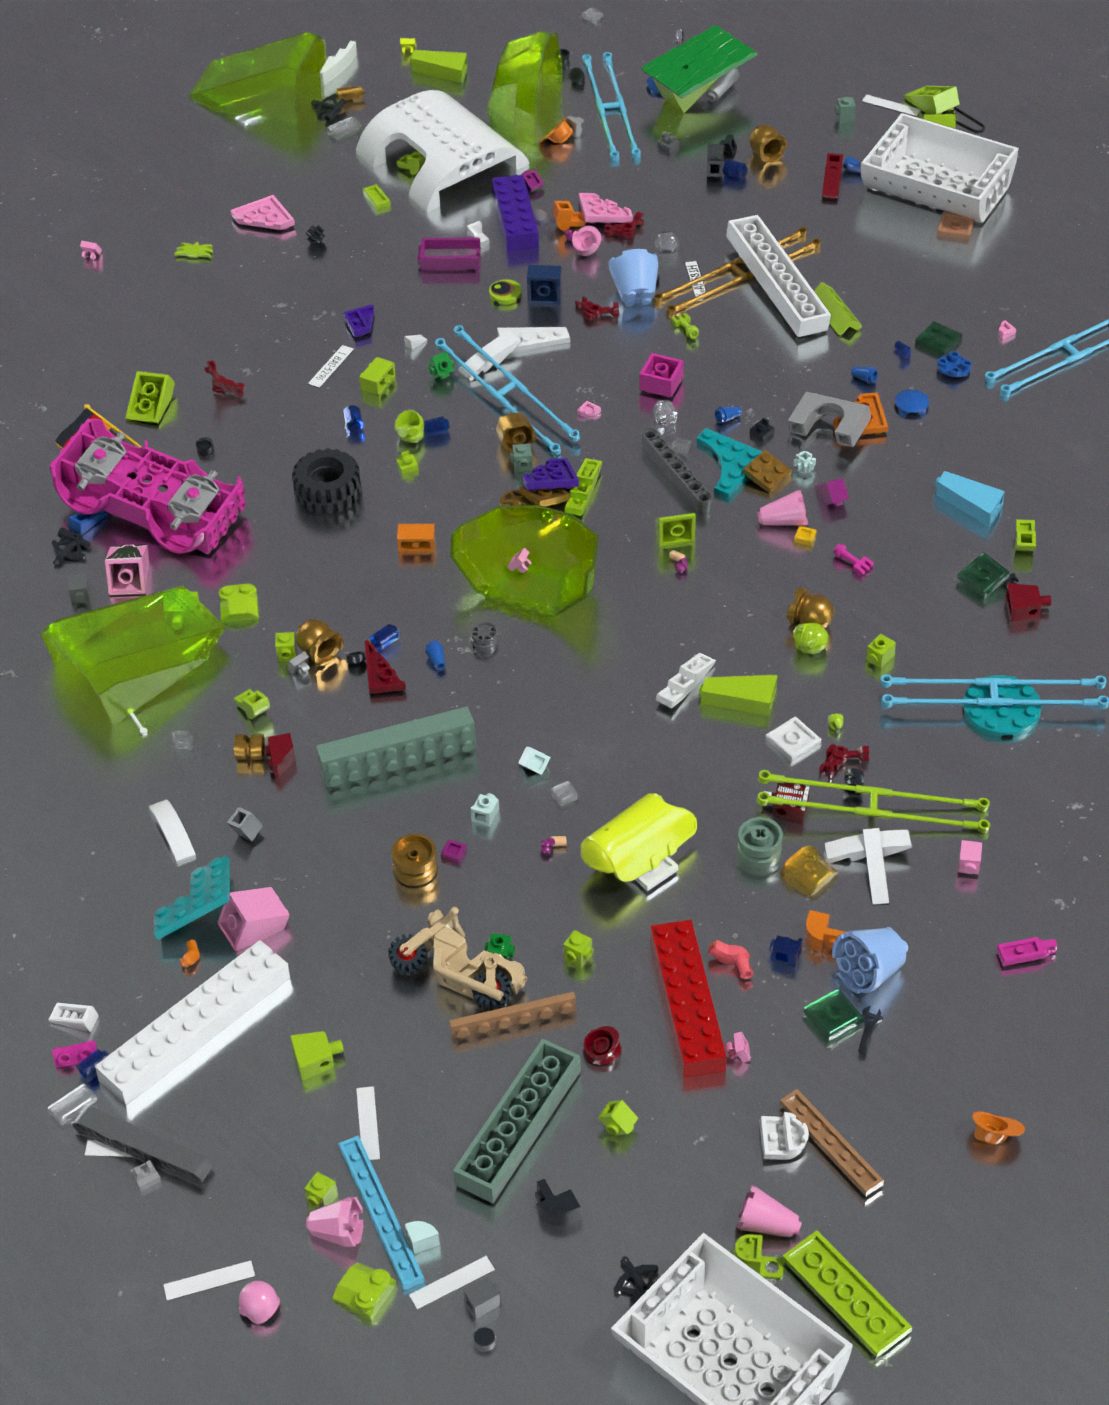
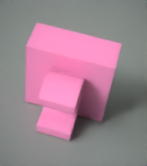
[80,241,102,260]
[507,548,531,573]
[725,1032,751,1063]

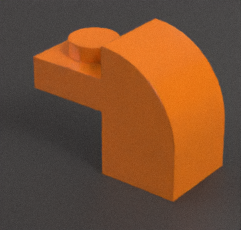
[552,201,586,231]
[805,910,846,953]

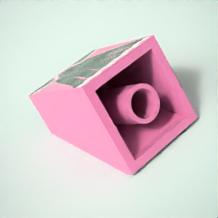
[105,544,149,595]

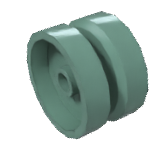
[737,817,783,870]

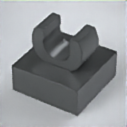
[658,132,679,153]

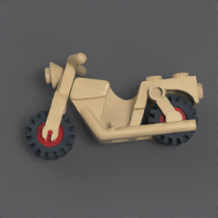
[388,907,527,1011]

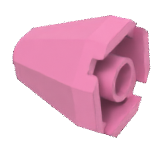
[306,1197,364,1247]

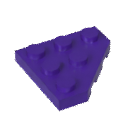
[522,458,579,491]

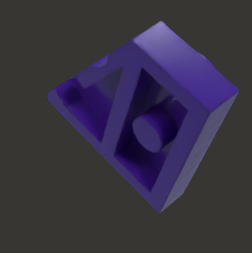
[343,304,374,337]

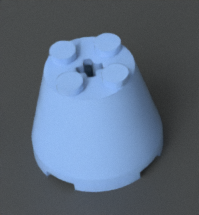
[608,249,658,307]
[832,927,908,994]

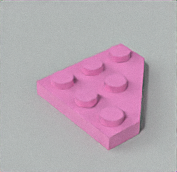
[578,193,633,224]
[230,195,295,230]

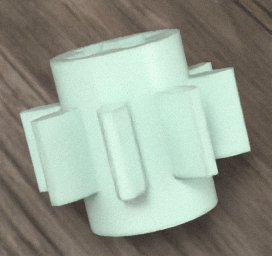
[793,451,816,473]

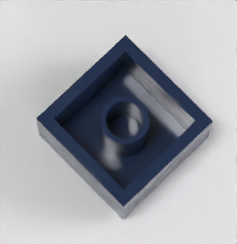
[527,265,562,305]

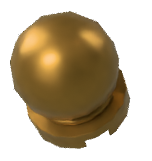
[749,124,788,163]
[786,587,834,628]
[296,619,344,666]

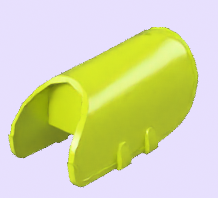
[580,793,697,882]

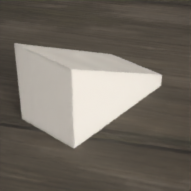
[404,335,427,350]

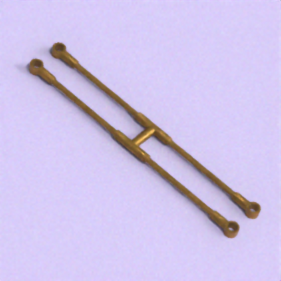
[653,227,821,316]

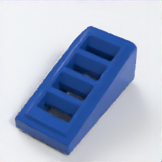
[68,510,107,535]

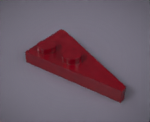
[364,640,406,694]

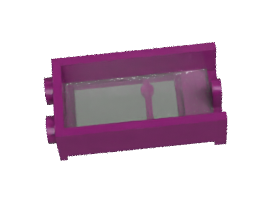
[417,238,481,271]

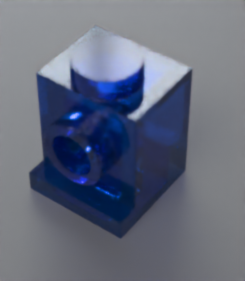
[769,935,803,967]

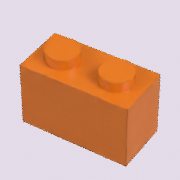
[397,524,435,552]

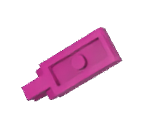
[996,937,1057,966]

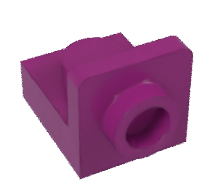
[521,169,544,193]

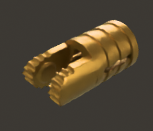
[336,86,365,102]

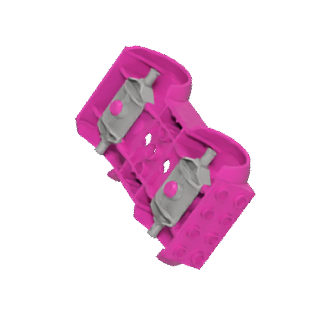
[50,418,246,554]

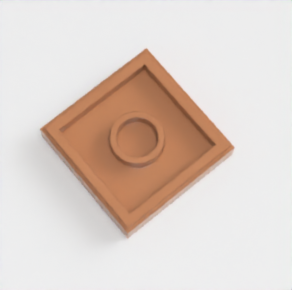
[937,212,974,240]

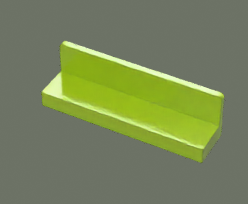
[814,282,862,336]

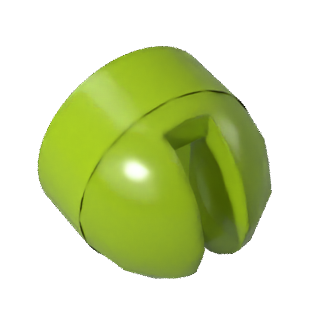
[828,714,844,730]

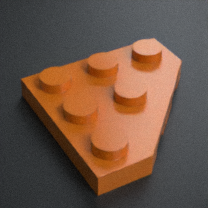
[833,392,888,435]

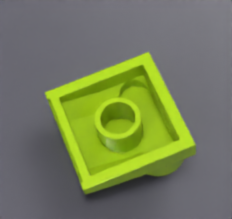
[219,584,259,623]
[332,1262,396,1321]

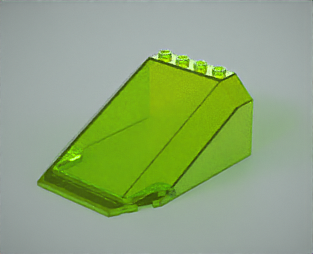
[189,33,327,124]
[38,586,226,726]

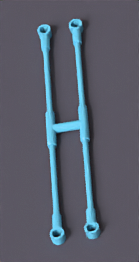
[582,52,641,162]
[985,319,1109,396]
[435,325,580,456]
[880,674,1109,709]

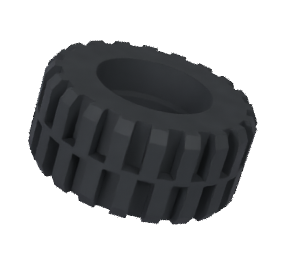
[292,448,362,514]

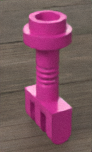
[833,544,874,576]

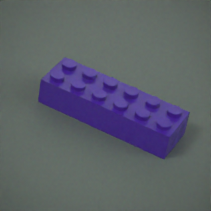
[492,175,539,252]

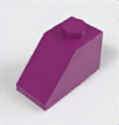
[815,478,849,507]

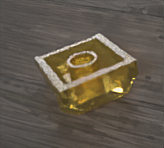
[780,846,838,898]

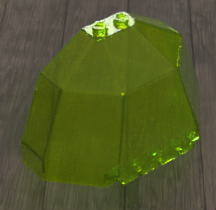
[488,30,562,143]
[450,505,599,619]

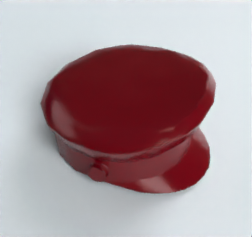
[582,1026,622,1065]

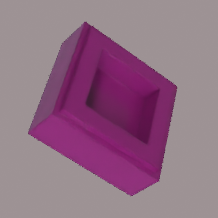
[440,839,467,864]

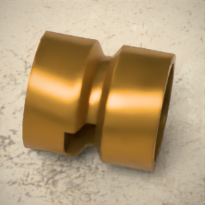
[234,734,265,760]

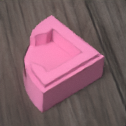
[999,320,1016,340]
[577,401,601,417]

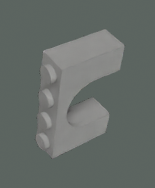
[788,392,871,447]

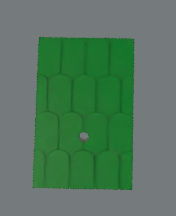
[641,26,757,113]

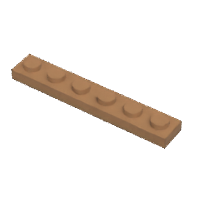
[449,992,576,1039]
[780,1089,884,1196]

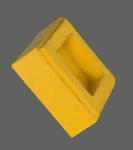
[794,526,817,546]

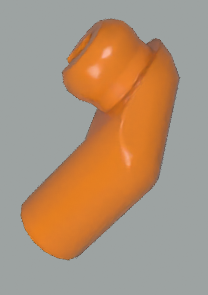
[180,940,200,968]

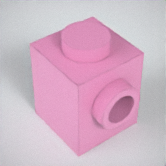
[958,840,982,874]

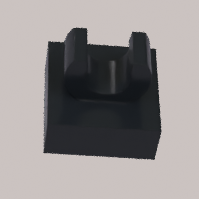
[719,134,737,157]
[750,417,774,441]

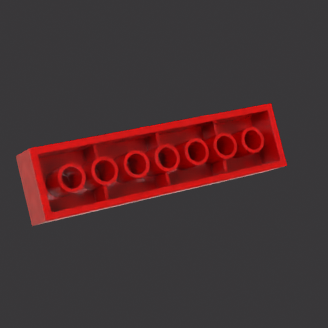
[650,919,727,1078]

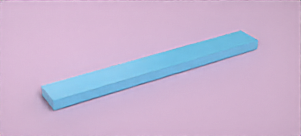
[338,1135,425,1291]

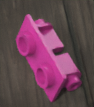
[52,1039,99,1069]

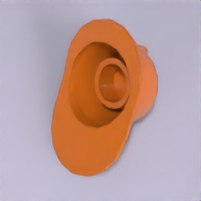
[539,116,573,143]
[972,1111,1025,1144]

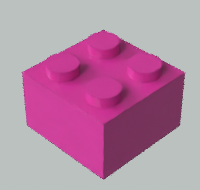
[639,353,684,398]

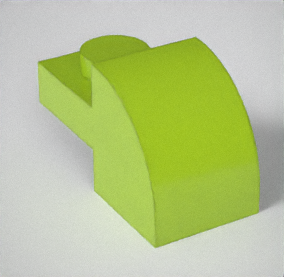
[397,151,426,175]
[1015,519,1036,552]
[234,689,270,719]

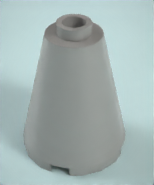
[705,68,740,101]

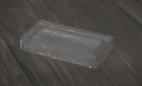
[235,108,269,128]
[327,116,362,139]
[48,1083,98,1125]

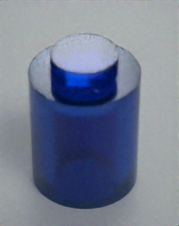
[723,159,748,179]
[343,405,364,432]
[424,416,450,438]
[370,624,400,652]
[76,1049,109,1082]

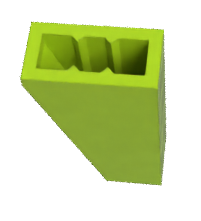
[409,50,467,83]
[698,675,778,716]

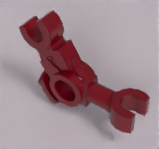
[604,211,644,240]
[575,296,620,321]
[204,360,245,397]
[819,744,869,778]

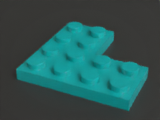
[154,855,230,940]

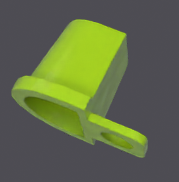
[730,1235,784,1279]

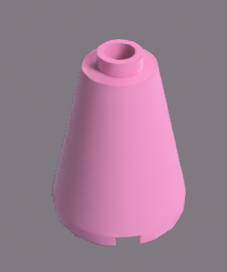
[757,490,808,526]
[735,1185,802,1238]

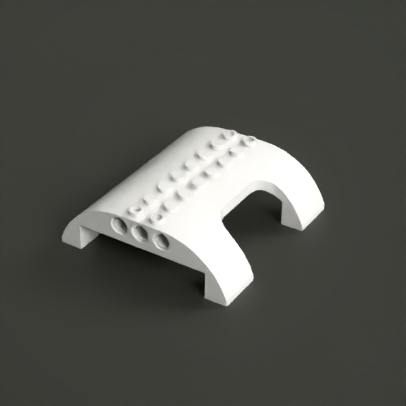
[356,90,529,212]

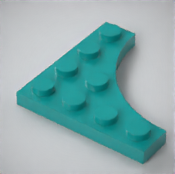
[697,428,763,499]

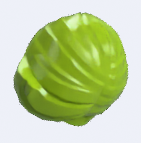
[395,410,424,443]
[793,623,829,655]

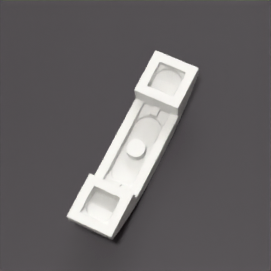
[148,799,196,864]

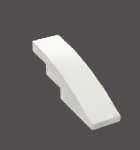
[320,41,357,86]
[458,331,521,382]
[656,653,716,708]
[825,830,912,864]

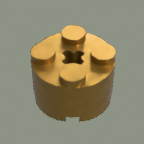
[496,412,536,452]

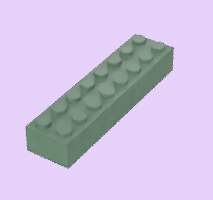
[316,706,476,788]
[453,1038,581,1203]

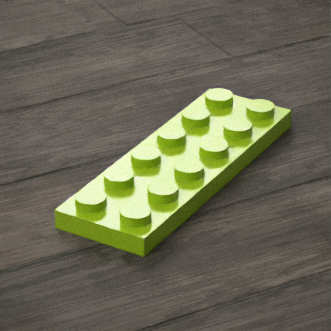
[782,1230,912,1358]

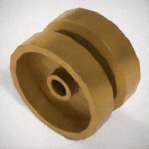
[391,833,438,886]

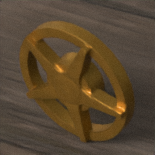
[500,490,534,515]

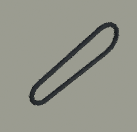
[954,107,985,132]

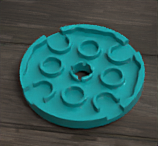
[963,675,1042,738]

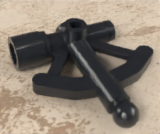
[311,94,346,122]
[51,527,91,565]
[614,1256,659,1306]

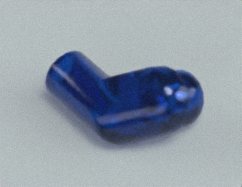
[894,341,911,360]

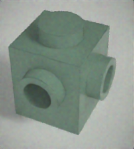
[835,97,856,123]
[510,444,532,472]

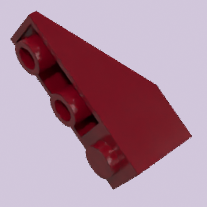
[822,153,843,199]

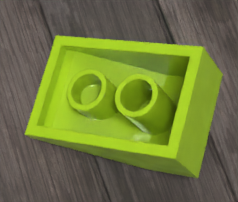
[903,86,960,114]
[125,371,175,424]

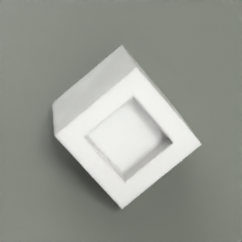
[466,221,489,247]

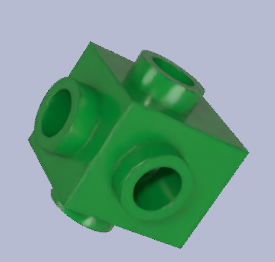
[427,351,454,380]
[484,934,515,961]

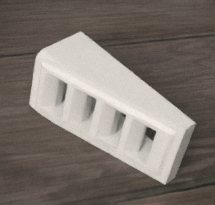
[49,1003,98,1032]

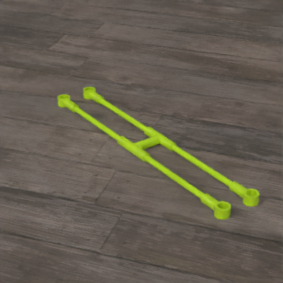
[757,770,990,834]

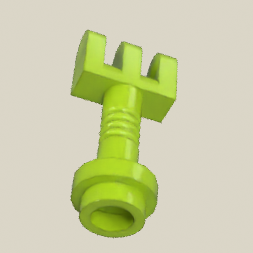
[670,313,699,339]

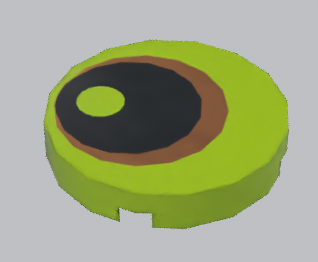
[489,280,522,305]

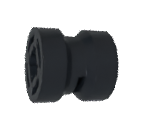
[555,49,570,70]
[844,768,864,796]

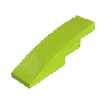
[565,458,602,516]

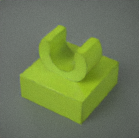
[396,451,419,474]

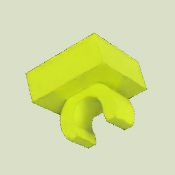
[400,38,416,55]

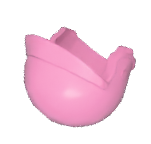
[572,226,601,256]
[239,1281,280,1325]

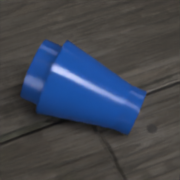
[843,156,861,174]
[851,366,878,384]
[715,406,742,424]
[425,641,446,670]

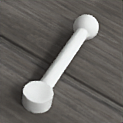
[126,707,147,736]

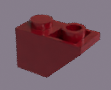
[265,733,295,779]

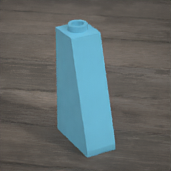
[935,471,1005,526]

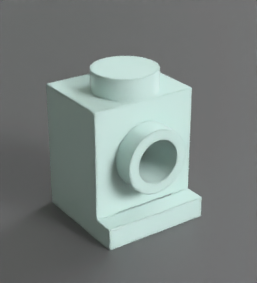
[471,793,499,827]

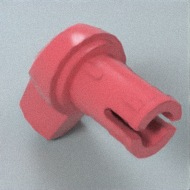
[708,940,754,979]

